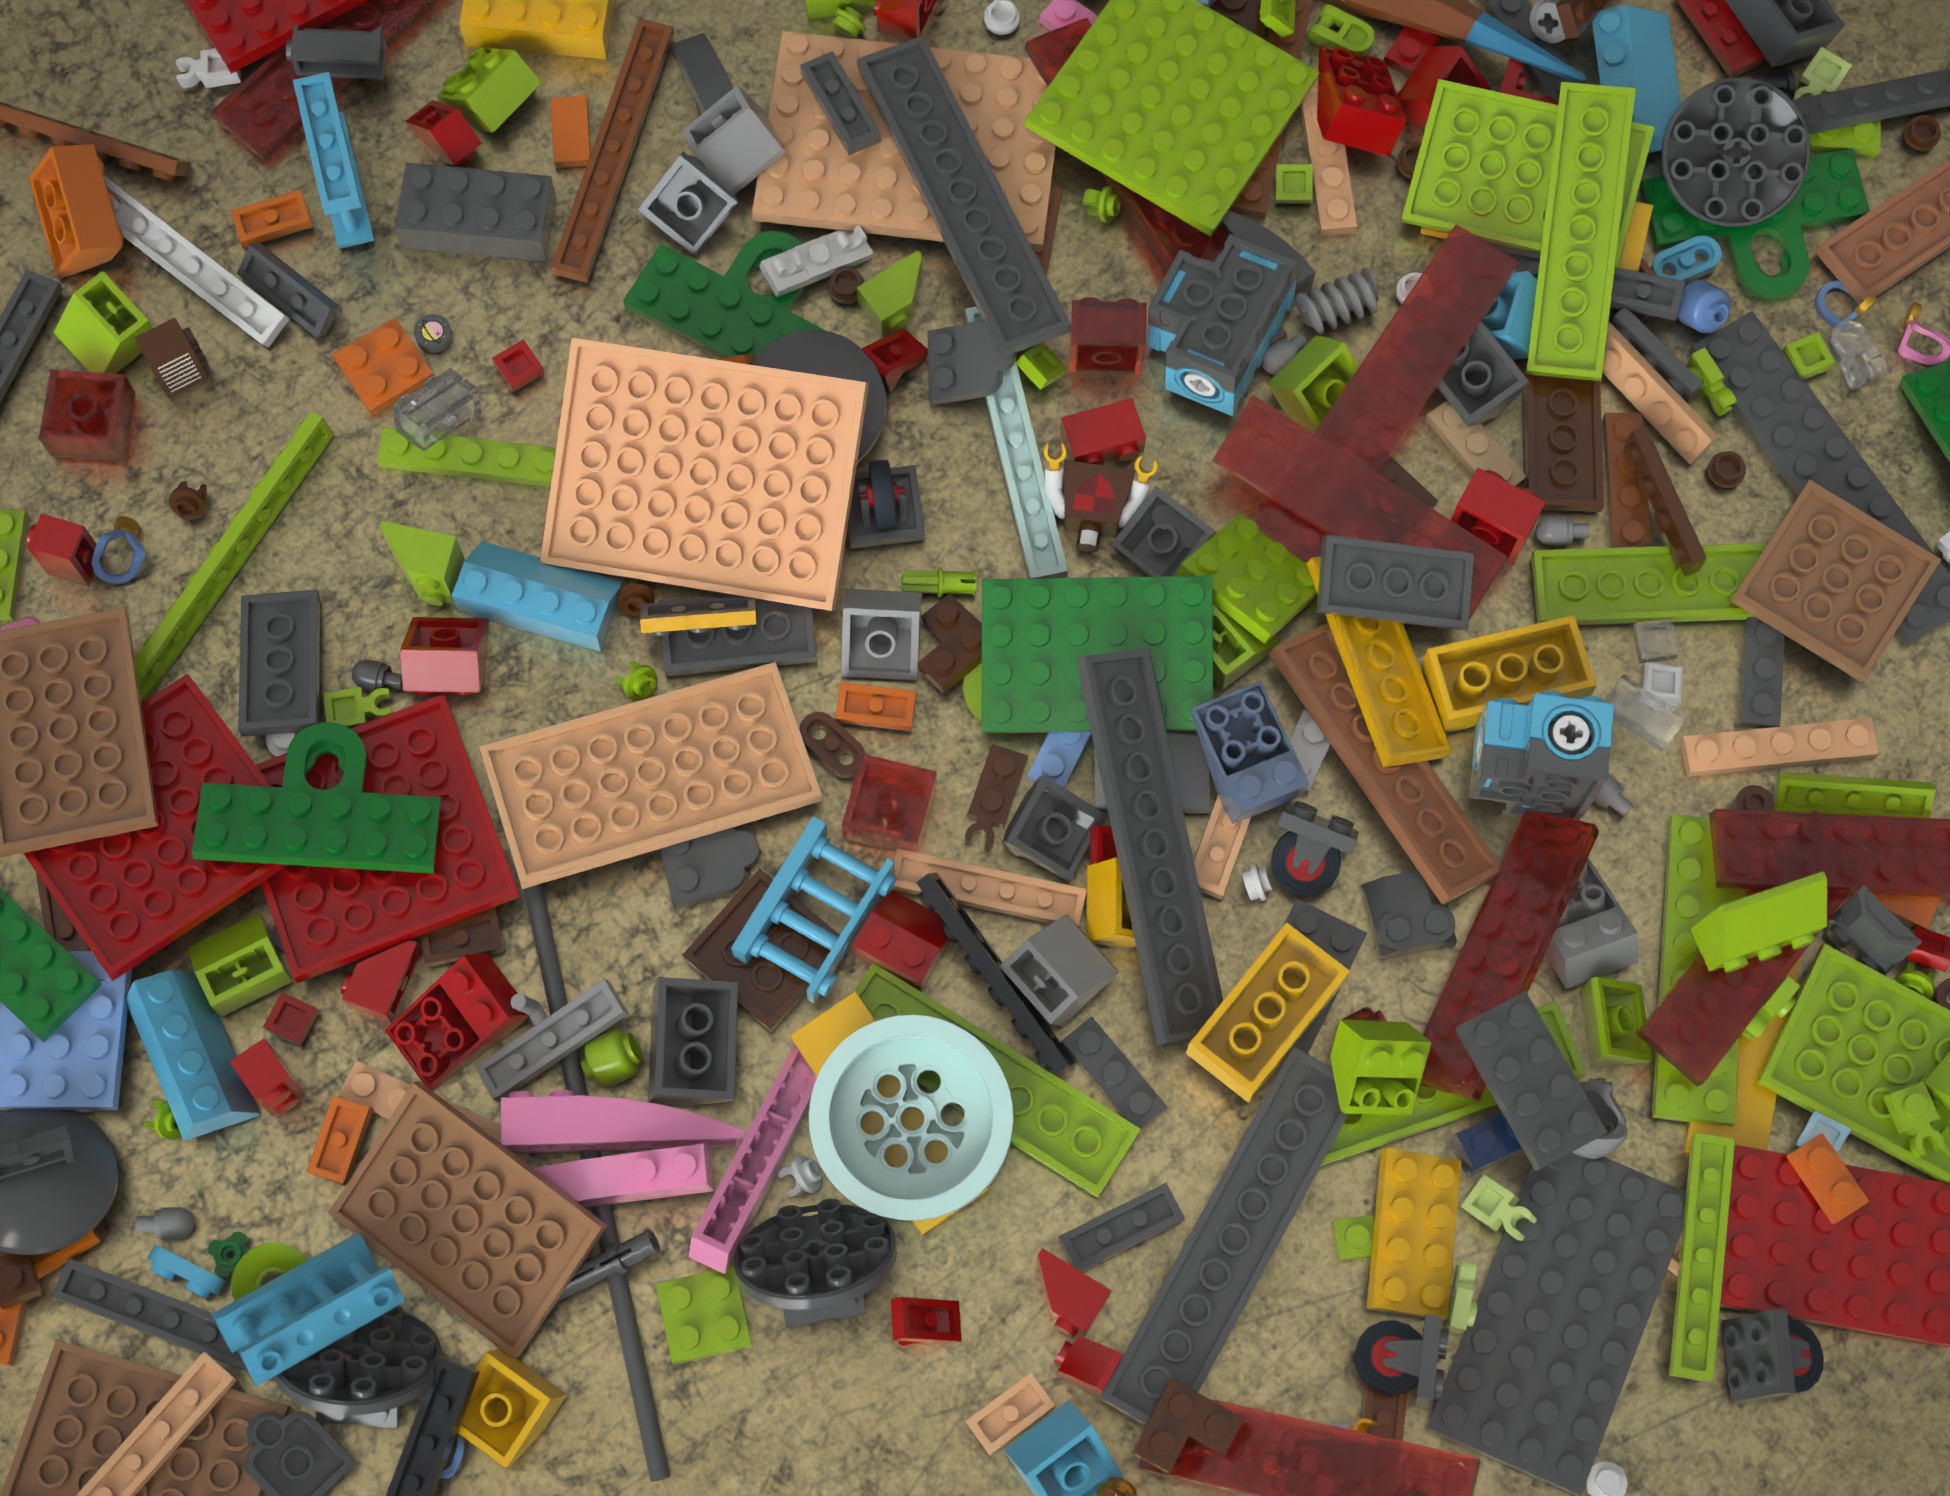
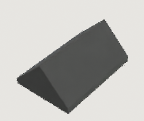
[1402,297,1529,427]

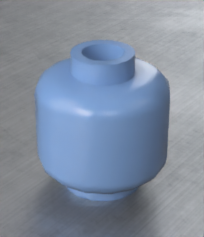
[1677,280,1731,333]

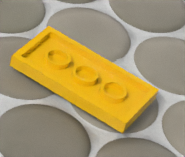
[1366,1147,1462,1321]

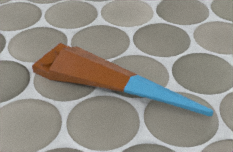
[1324,0,1587,84]

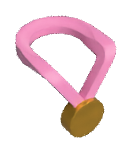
[1898,302,1950,366]

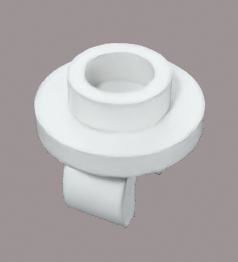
[778,1155,822,1197]

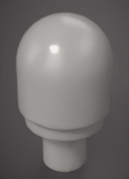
[1261,334,1308,375]
[1535,515,1589,546]
[1594,773,1633,816]
[135,1207,194,1240]

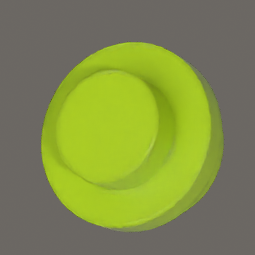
[832,7,866,39]

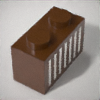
[134,317,208,398]

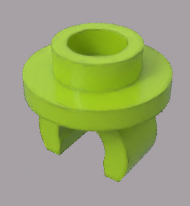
[1082,186,1121,223]
[615,661,657,702]
[1895,961,1935,999]
[144,1100,181,1140]

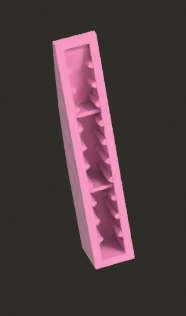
[689,1044,817,1274]
[501,1090,745,1153]
[533,1143,714,1208]

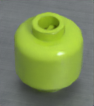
[581,1029,643,1087]

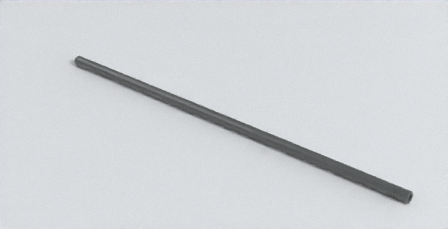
[523,884,671,1482]

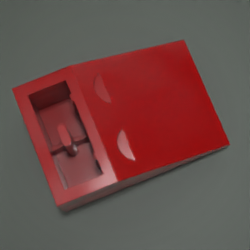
[1317,46,1407,157]
[385,952,529,1091]

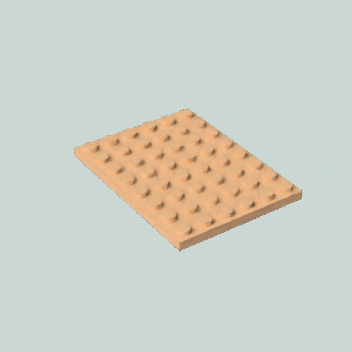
[752,31,1065,253]
[540,338,869,611]

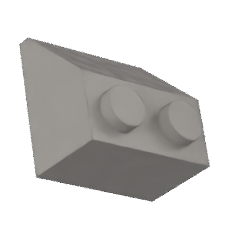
[841,589,922,681]

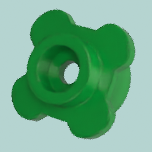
[208,1231,249,1278]

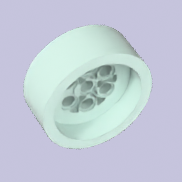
[809,1015,1013,1221]

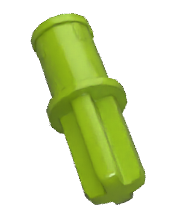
[901,567,977,597]

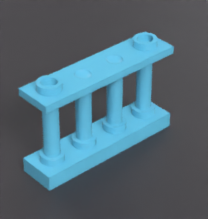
[293,72,375,249]
[731,816,897,1004]
[212,1233,405,1386]

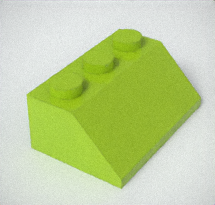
[1690,871,1827,973]

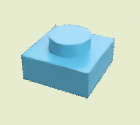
[1796,1111,1851,1154]

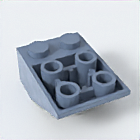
[1190,680,1310,825]

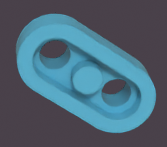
[1651,235,1722,284]
[147,1245,226,1299]

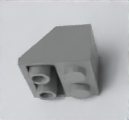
[682,85,786,195]
[999,914,1119,1026]

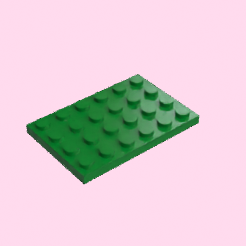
[982,576,1213,733]

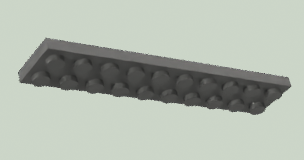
[857,36,1071,358]
[1689,311,1950,647]
[1076,648,1223,1045]
[1100,1046,1348,1425]

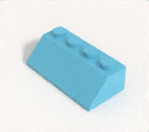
[1592,5,1681,153]
[451,541,622,652]
[126,970,260,1141]

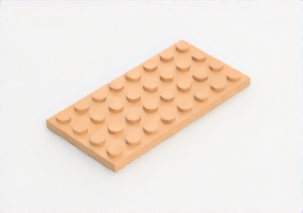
[479,662,822,889]

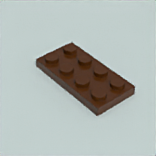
[1523,366,1604,512]

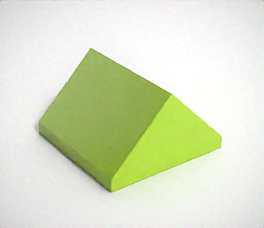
[1580,976,1653,1068]

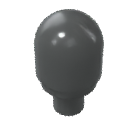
[352,659,403,691]

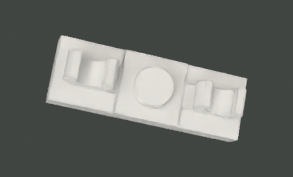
[759,225,874,297]

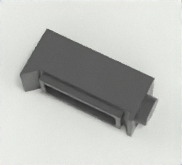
[286,25,387,79]

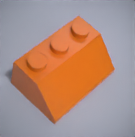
[29,144,123,279]

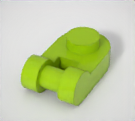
[1306,4,1375,57]

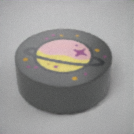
[414,314,453,353]

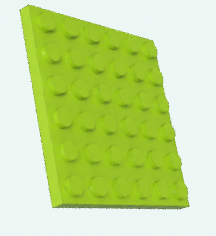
[1024,0,1320,237]

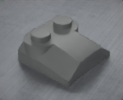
[637,151,739,256]
[1110,486,1217,577]
[1002,775,1108,882]
[1362,870,1457,960]
[1827,885,1922,975]

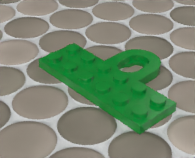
[1639,149,1870,301]
[623,231,826,359]
[192,722,441,874]
[0,888,102,1042]

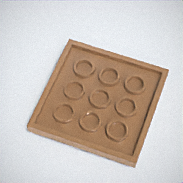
[1730,480,1941,683]

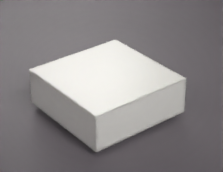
[1640,662,1684,707]

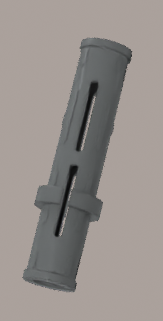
[555,1229,660,1304]

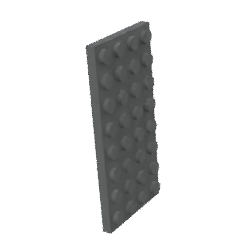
[1425,1152,1686,1496]

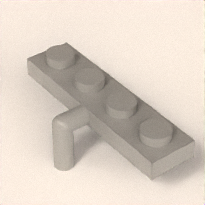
[475,979,628,1102]

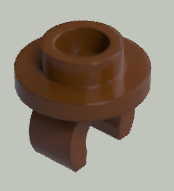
[169,481,208,520]
[617,579,655,616]
[1734,785,1774,824]

